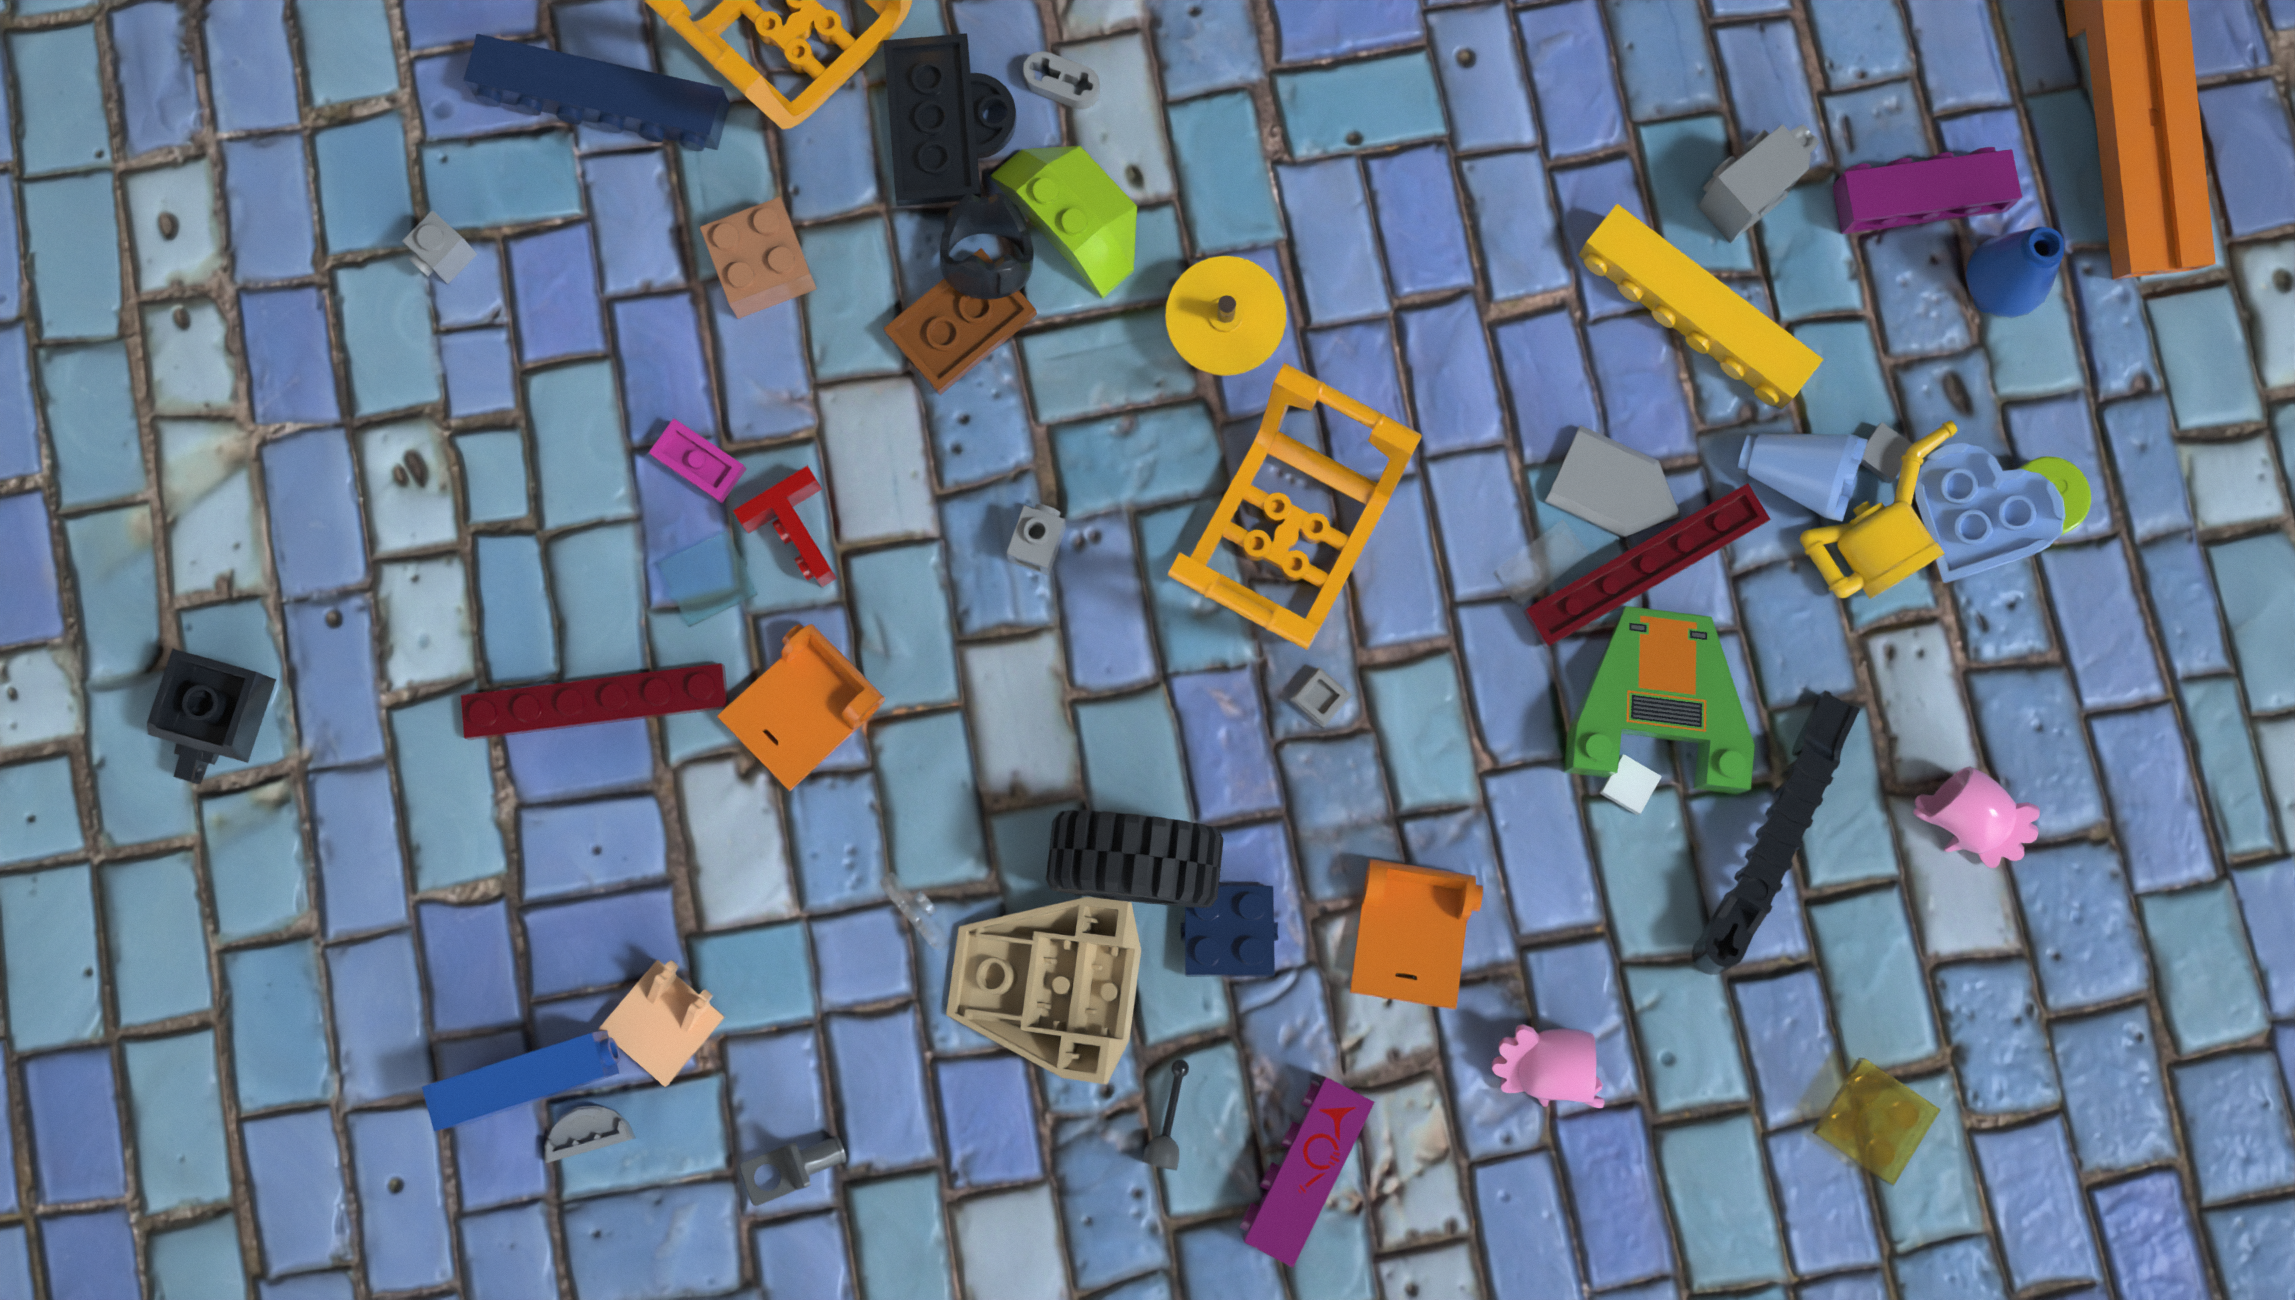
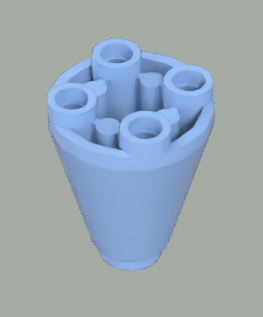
[1738,433,1868,522]

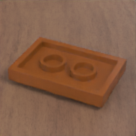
[883,248,1037,396]

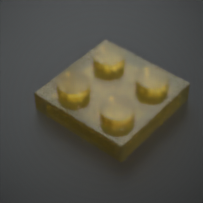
[1812,1058,1941,1186]

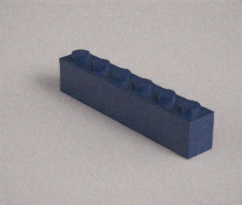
[463,34,730,151]

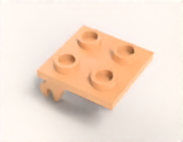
[598,960,725,1087]

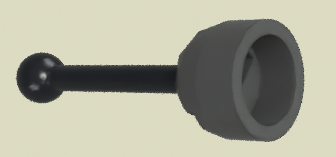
[1142,1060,1189,1171]

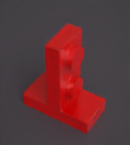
[733,465,837,587]

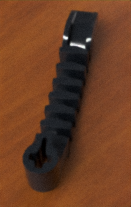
[1692,690,1860,975]

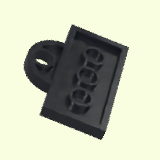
[883,33,1017,206]

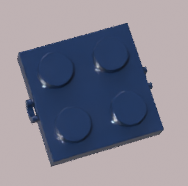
[1180,886,1278,977]

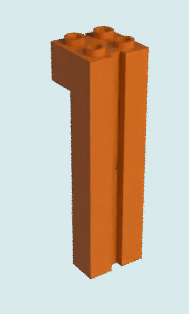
[2064,0,2216,280]

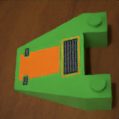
[1564,606,1755,794]

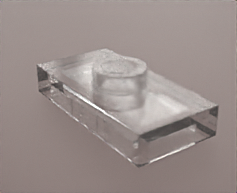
[880,872,952,951]

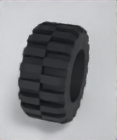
[1046,810,1224,908]

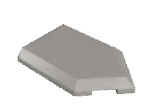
[1545,425,1681,538]

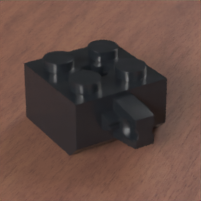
[147,648,276,784]

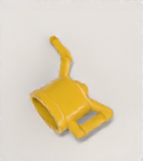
[1800,420,1958,599]

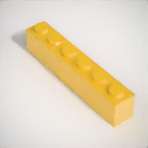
[1578,204,1824,410]

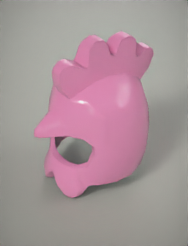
[1913,766,2040,868]
[1492,1024,1605,1108]

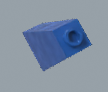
[422,1030,620,1131]

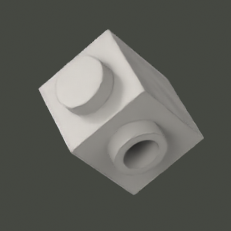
[402,210,477,284]
[1006,504,1066,576]

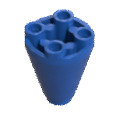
[1966,227,2064,318]

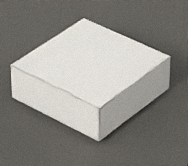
[1599,754,1662,815]

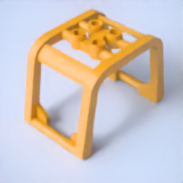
[643,0,912,130]
[1167,363,1422,650]

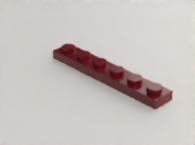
[1523,483,1771,649]
[461,663,729,740]

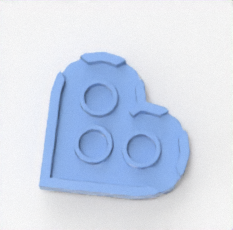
[1915,443,2066,583]

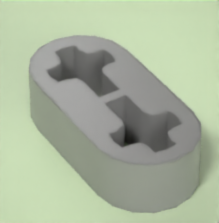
[1023,51,1100,109]

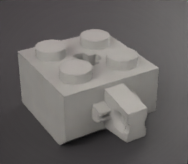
[1698,124,1820,243]

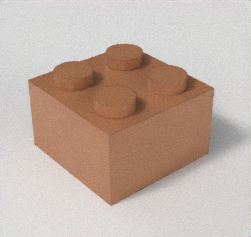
[700,197,817,319]

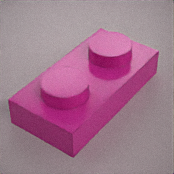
[649,418,746,504]

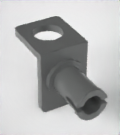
[739,1135,846,1206]

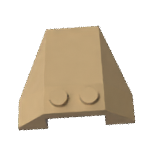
[946,897,1141,1084]

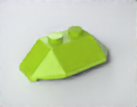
[990,146,1137,299]

